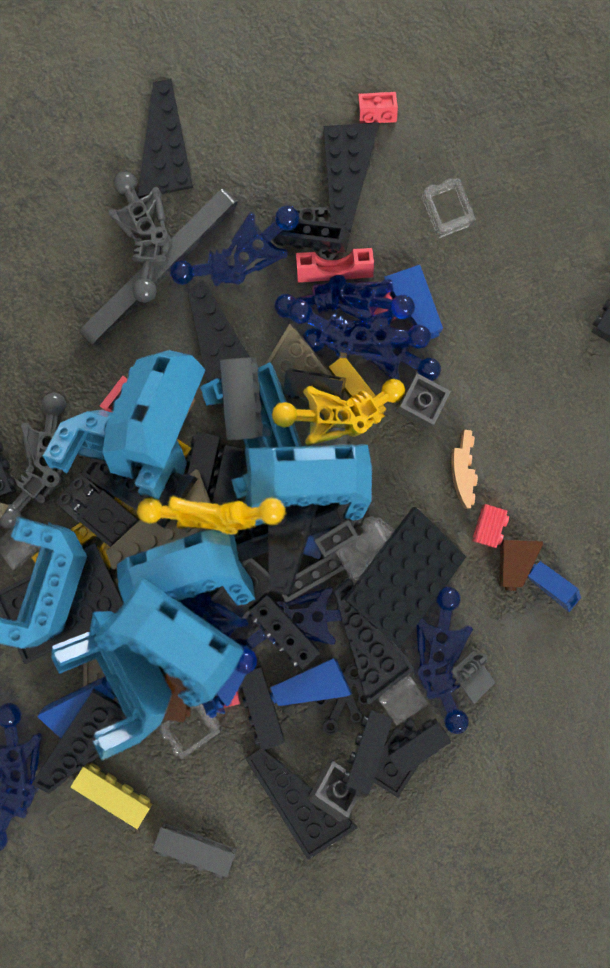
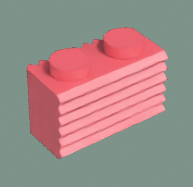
[472,504,509,548]

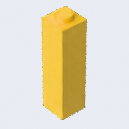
[328,355,386,420]

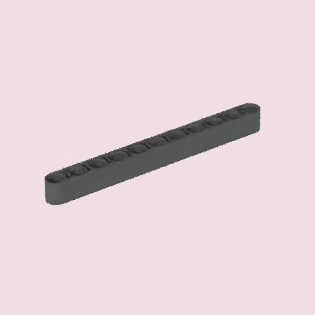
[80,188,238,347]

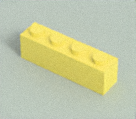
[71,763,152,829]

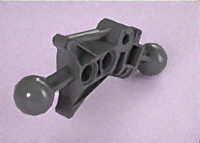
[109,171,173,303]
[0,392,66,529]

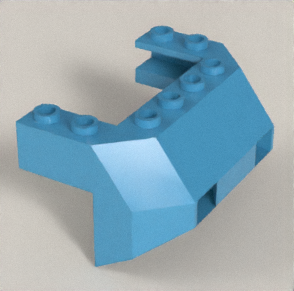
[102,350,205,479]
[200,362,302,499]
[43,410,187,500]
[244,444,372,525]
[0,516,87,648]
[117,530,256,606]
[94,577,244,707]
[51,611,172,760]

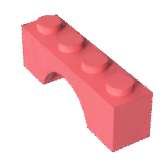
[296,248,374,283]

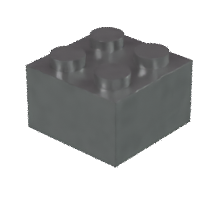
[395,373,451,429]
[307,761,359,821]

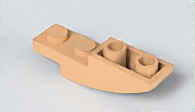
[451,430,478,509]

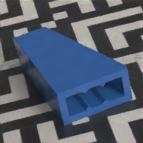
[383,265,443,339]
[270,658,352,706]
[37,676,115,738]

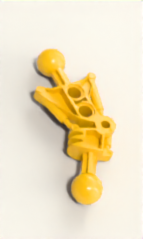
[272,379,406,446]
[137,497,285,534]

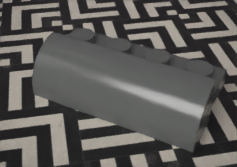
[220,358,263,440]

